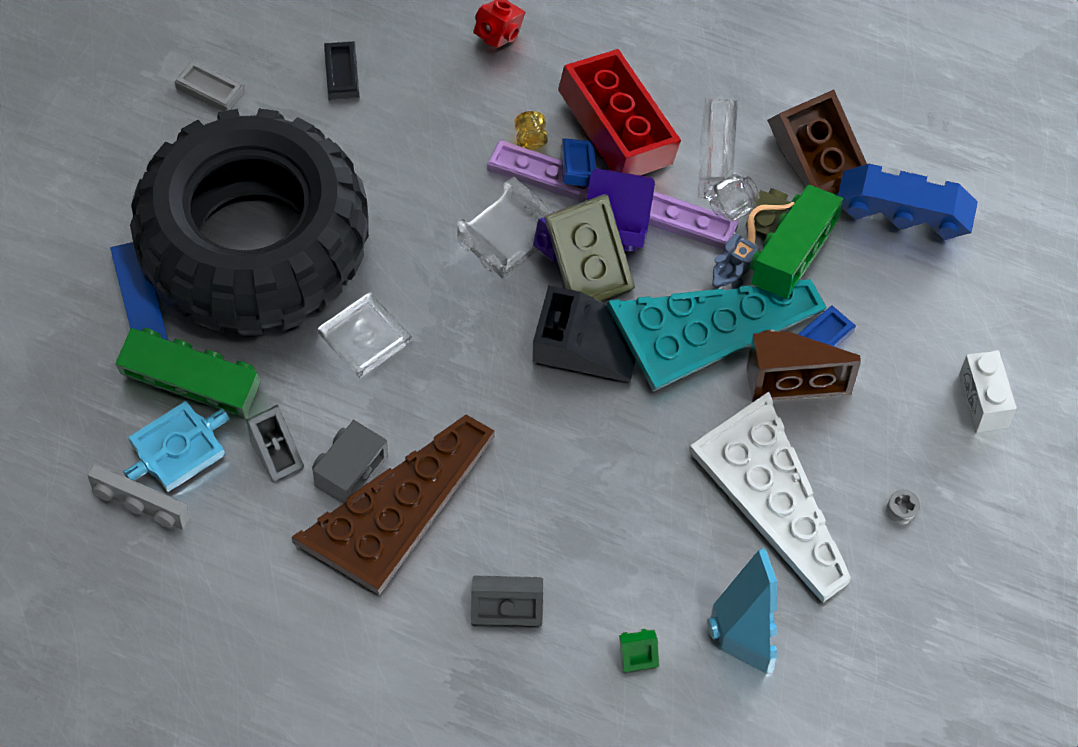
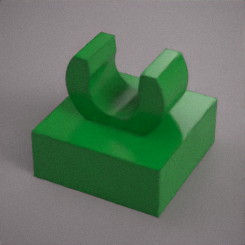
[619,629,659,673]

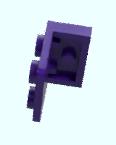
[587,168,655,251]

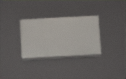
[174,60,245,111]

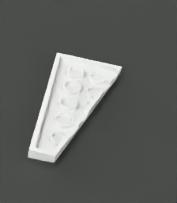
[689,392,851,603]

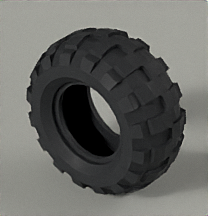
[130,108,369,335]

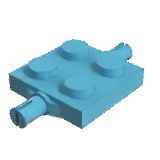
[123,401,230,492]

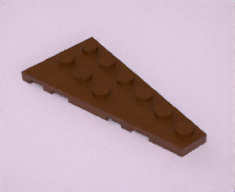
[291,414,495,595]

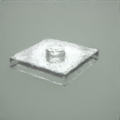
[318,292,412,379]

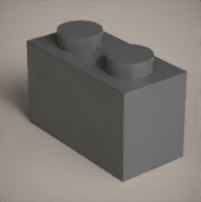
[312,419,388,504]

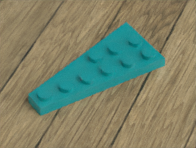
[606,279,827,392]

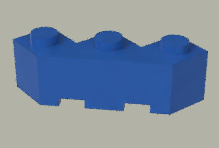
[838,163,978,240]

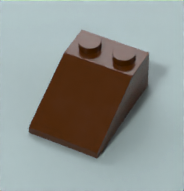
[767,90,867,194]
[746,330,861,402]

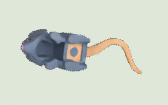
[712,202,795,290]

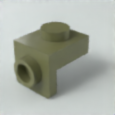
[745,188,791,235]

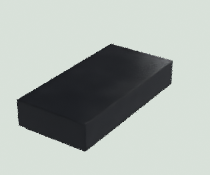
[324,41,360,100]

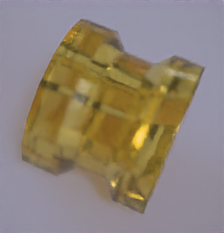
[514,111,548,150]

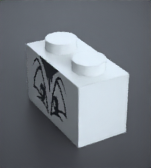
[959,350,1017,433]

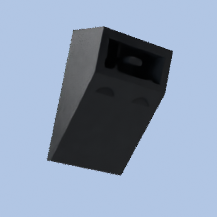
[532,285,636,382]

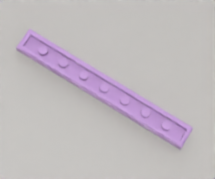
[487,140,739,250]

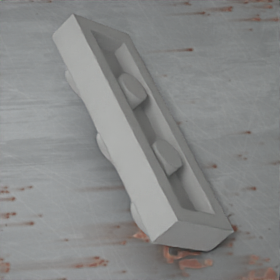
[87,464,190,530]

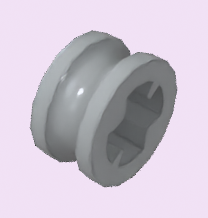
[886,490,920,524]

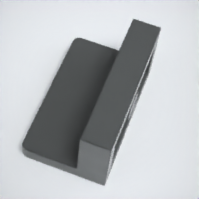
[471,576,543,626]

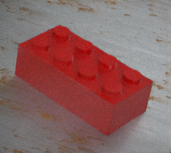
[558,49,681,175]

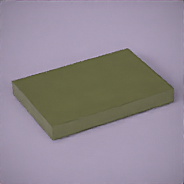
[544,194,635,301]

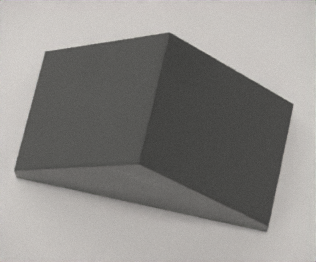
[246,405,304,481]

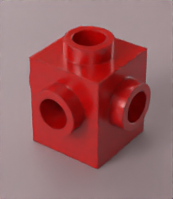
[473,0,526,48]

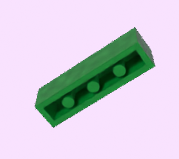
[750,184,844,299]
[115,328,261,418]

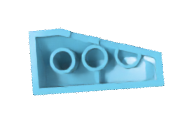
[707,548,777,674]

